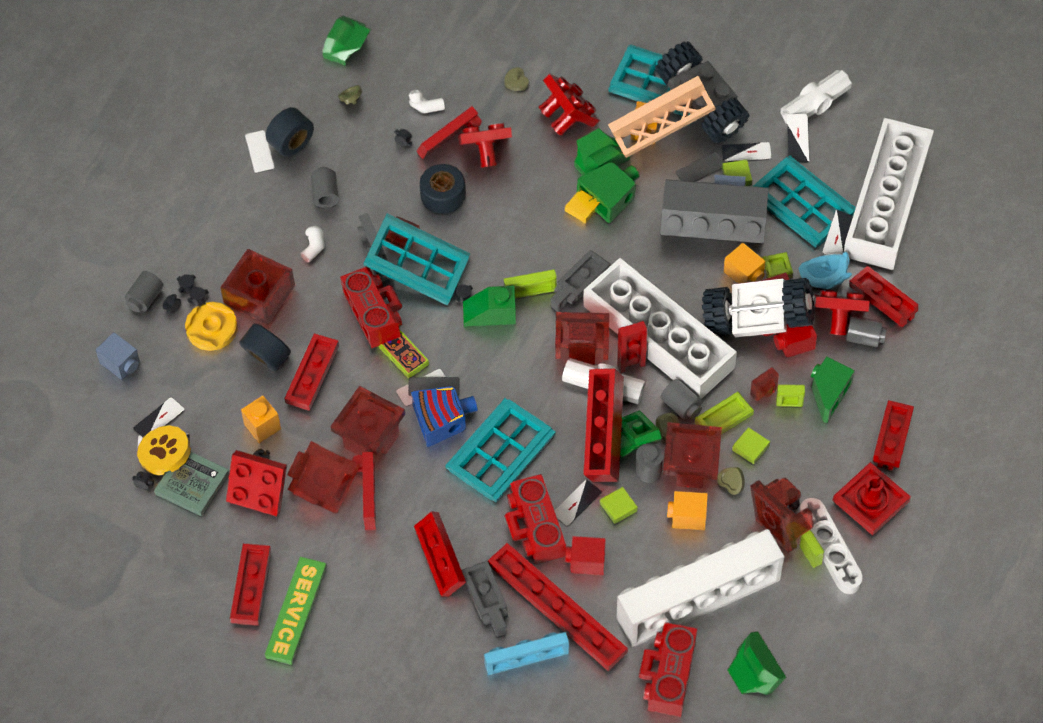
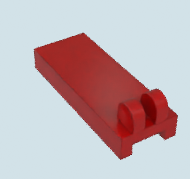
[416,106,482,159]
[849,266,918,327]
[617,321,647,373]
[872,400,914,471]
[352,452,376,530]

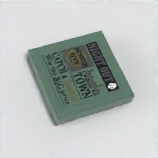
[154,452,230,517]

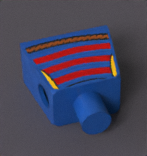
[411,386,478,447]

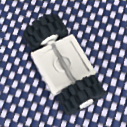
[702,278,815,337]

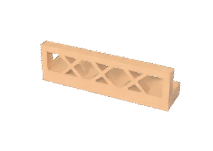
[608,76,716,158]

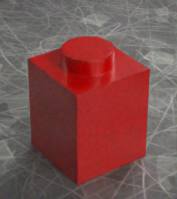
[565,536,606,575]

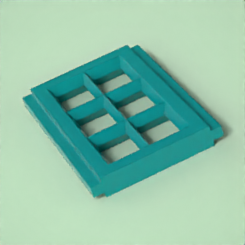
[608,44,691,116]
[753,155,856,248]
[363,213,471,305]
[445,398,556,503]

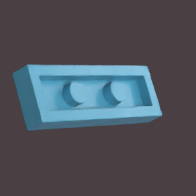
[484,632,569,675]

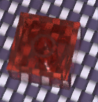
[220,249,295,325]

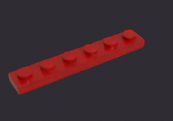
[488,543,628,671]

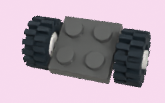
[655,41,750,144]

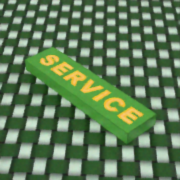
[265,557,327,665]

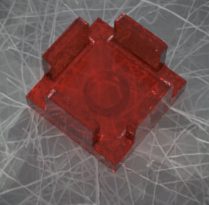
[555,312,609,366]
[330,386,405,455]
[663,422,722,489]
[287,441,360,514]
[750,478,814,553]

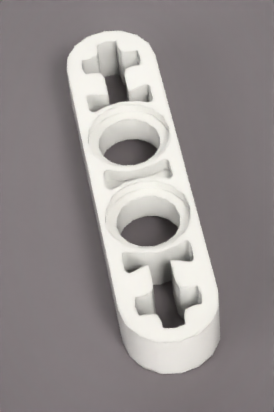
[799,498,863,594]

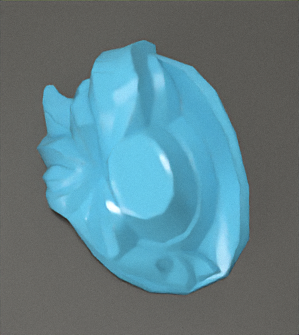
[798,252,852,289]

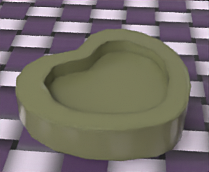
[504,67,529,91]
[338,85,362,104]
[655,413,680,441]
[717,467,745,495]

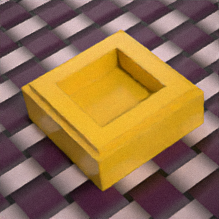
[565,190,600,224]

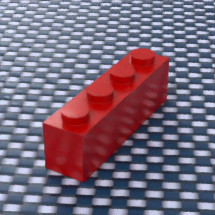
[584,368,624,482]

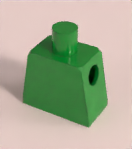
[576,162,640,223]

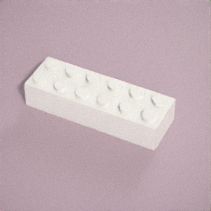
[844,118,934,270]
[584,258,737,399]
[617,529,784,647]

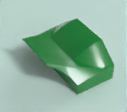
[323,16,371,65]
[574,128,630,176]
[620,410,661,457]
[727,631,787,695]

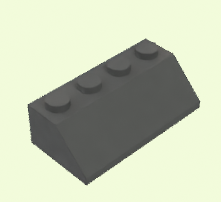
[660,179,768,243]

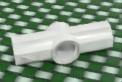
[781,70,852,124]
[562,358,645,404]

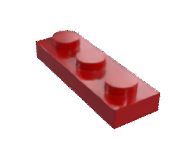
[284,333,339,411]
[414,511,466,597]
[230,543,271,626]

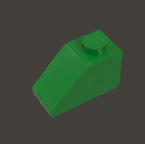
[463,286,516,327]
[811,356,855,424]

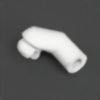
[409,90,445,113]
[300,226,325,263]

